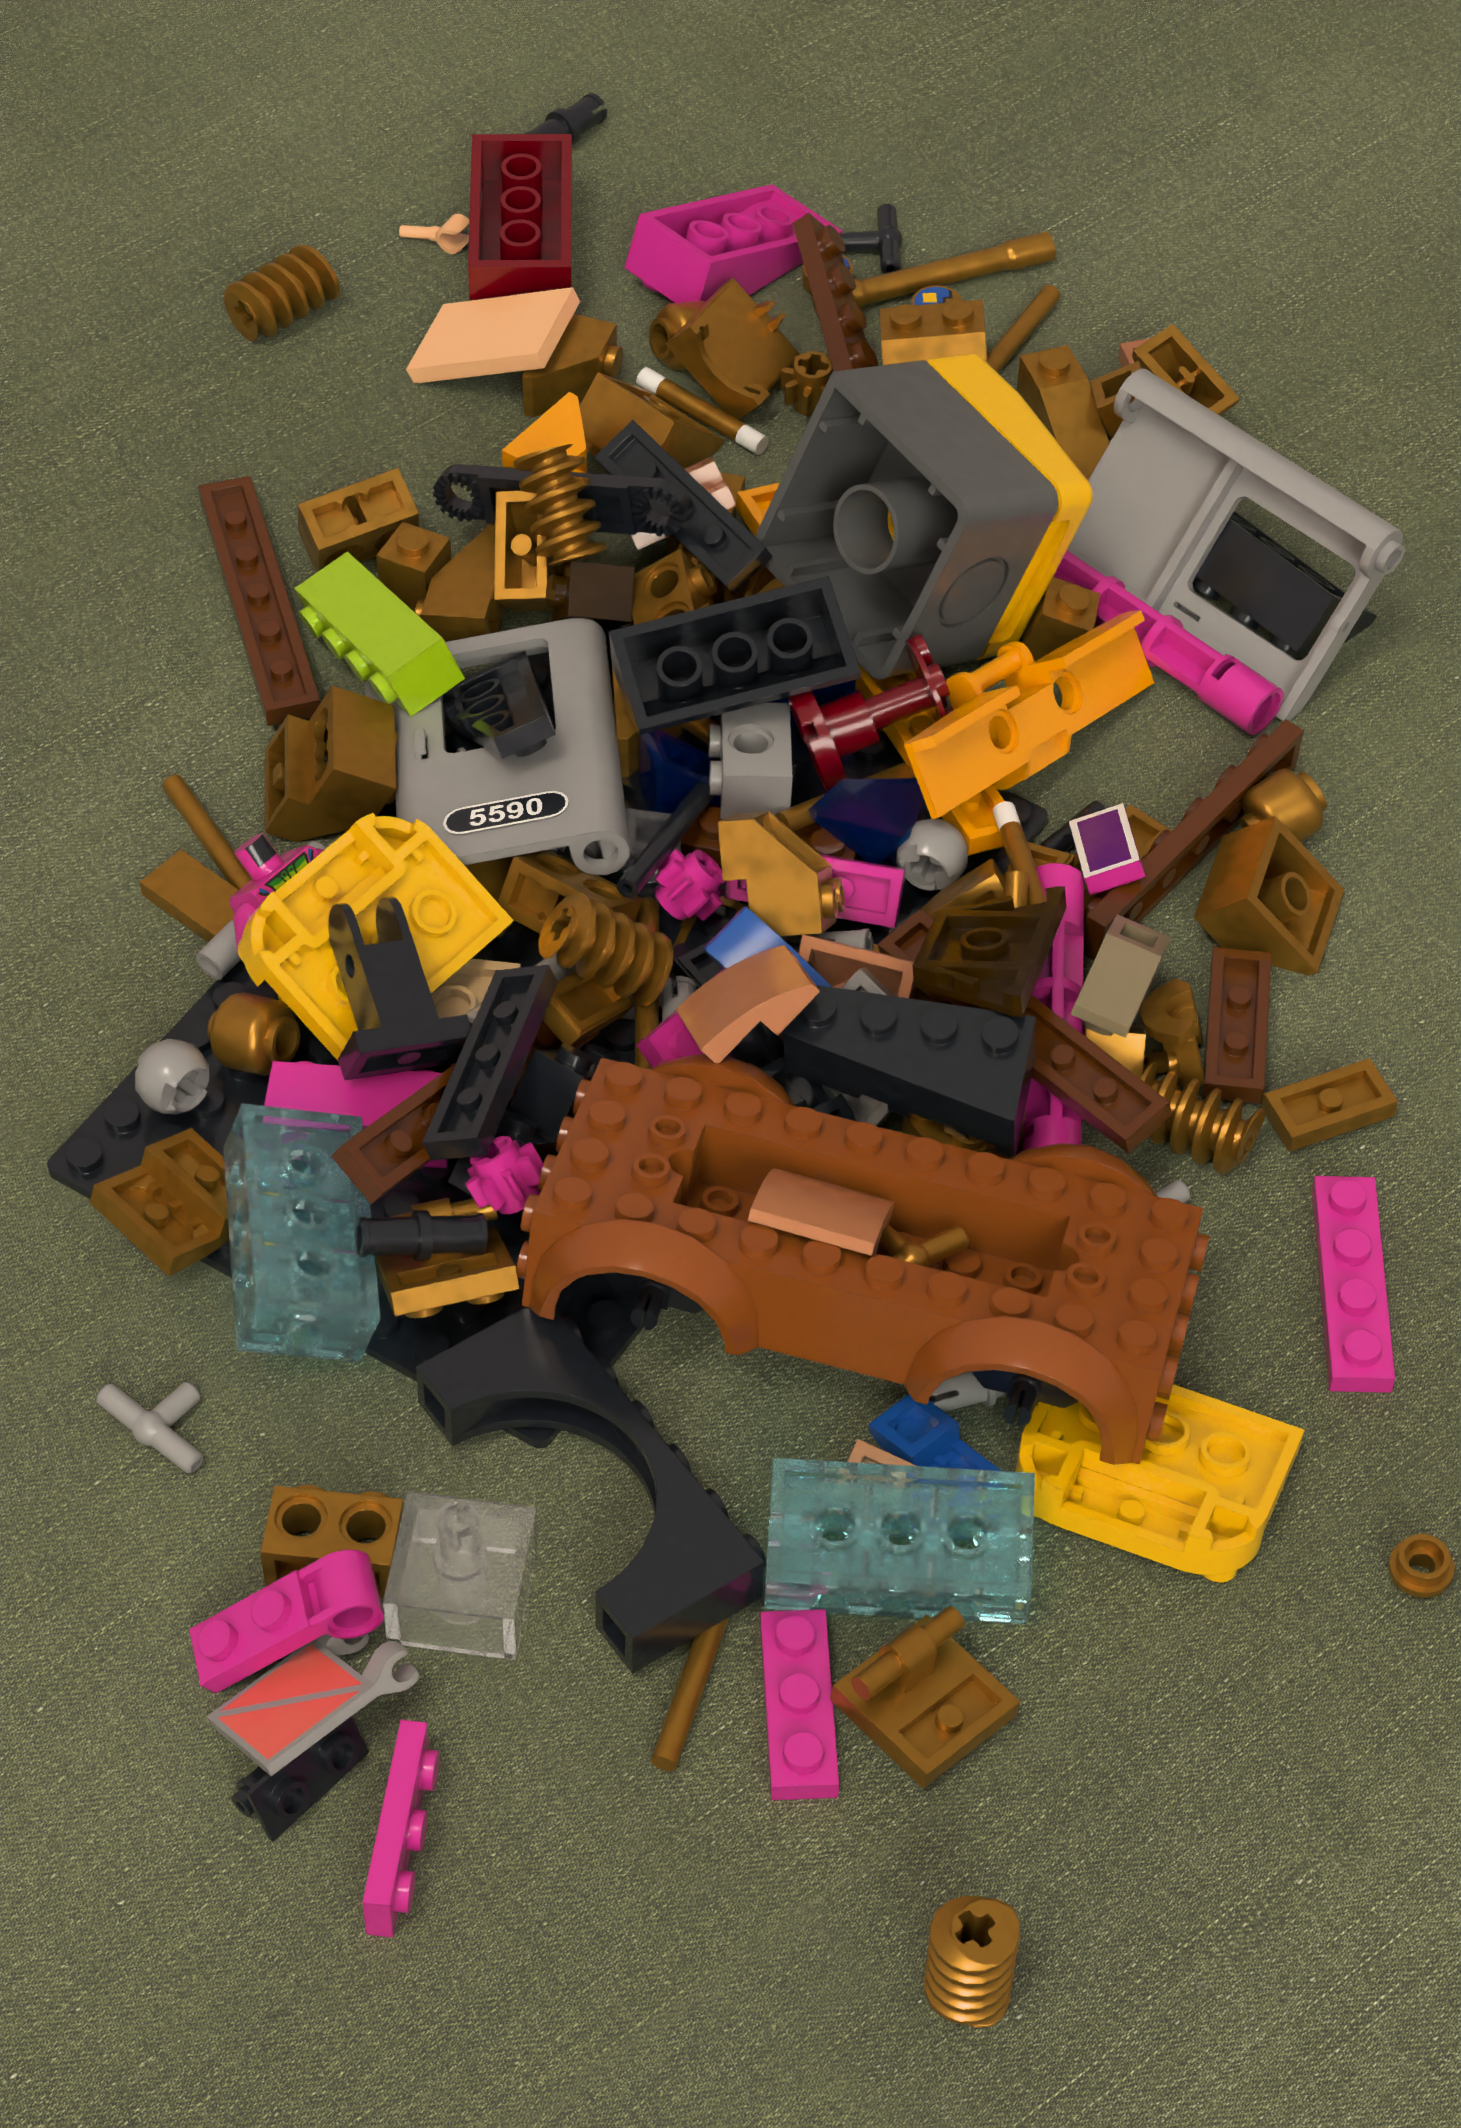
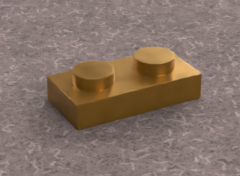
[1261,1058,1398,1152]

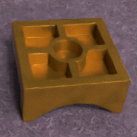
[665,278,800,420]

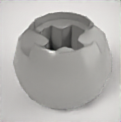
[896,819,968,891]
[135,1039,209,1115]

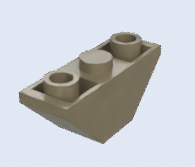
[1070,914,1171,1038]

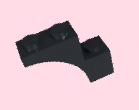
[448,1044,620,1211]

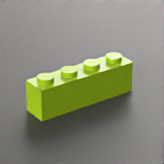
[294,551,465,717]

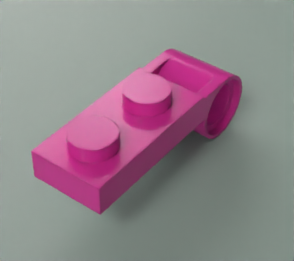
[189,1550,384,1694]

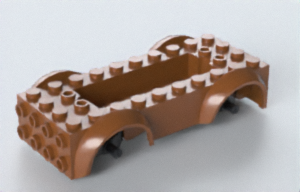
[516,1054,1210,1465]

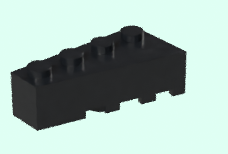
[782,985,1036,1157]

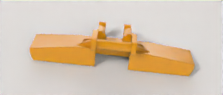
[904,610,1155,819]

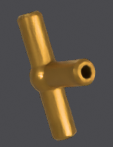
[878,1225,969,1267]

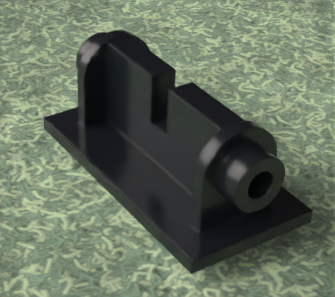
[231,1716,369,1842]

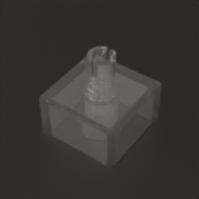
[383,1491,538,1660]

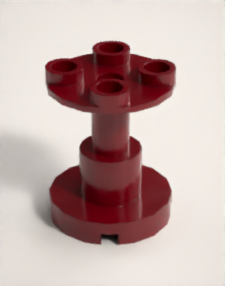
[786,633,954,793]

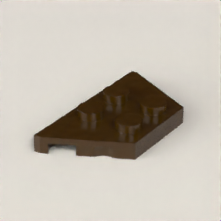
[912,886,1067,1017]

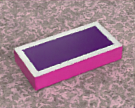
[1069,803,1145,895]

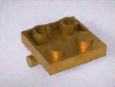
[375,1198,519,1318]
[830,1606,1021,1789]

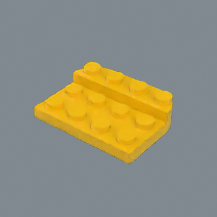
[238,813,514,1061]
[1014,1384,1305,1583]

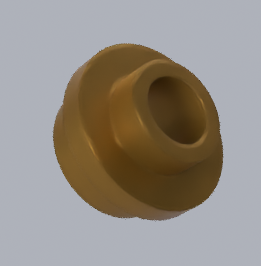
[1388,1534,1455,1598]

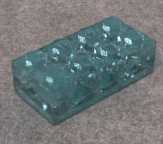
[223,1103,381,1362]
[764,1458,1035,1624]

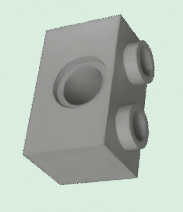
[708,703,793,819]

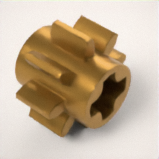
[781,351,833,417]

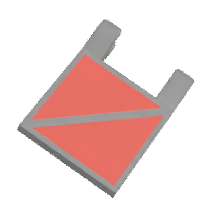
[207,1634,419,1776]

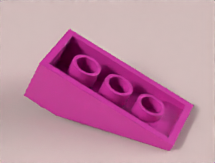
[624,184,843,303]

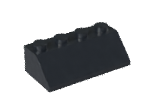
[1192,511,1377,659]
[609,576,861,735]

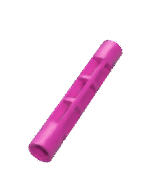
[1053,548,1284,735]
[1022,863,1084,1151]

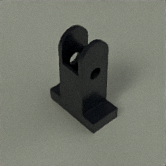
[328,896,471,1081]

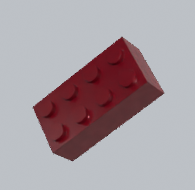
[468,134,573,301]

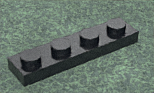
[594,420,773,595]
[422,965,558,1160]

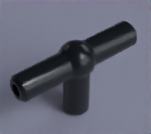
[840,204,903,274]

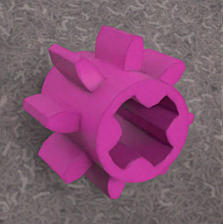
[654,849,725,921]
[465,1136,544,1215]

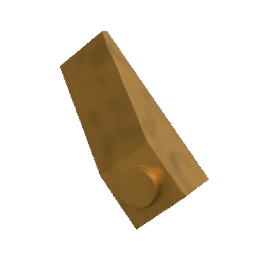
[1017,345,1110,478]
[415,524,506,642]

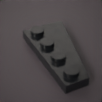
[443,651,556,759]

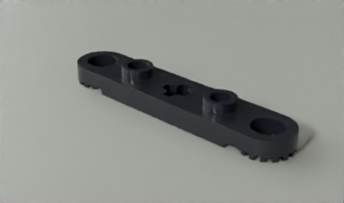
[433,464,690,537]

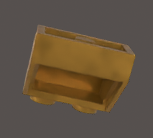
[265,685,398,842]
[718,811,845,936]

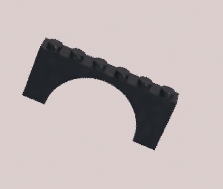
[416,1307,766,1674]

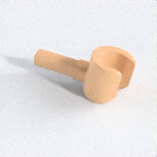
[399,214,469,254]

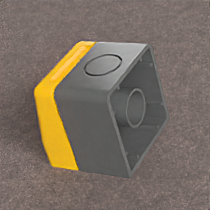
[755,354,1093,679]

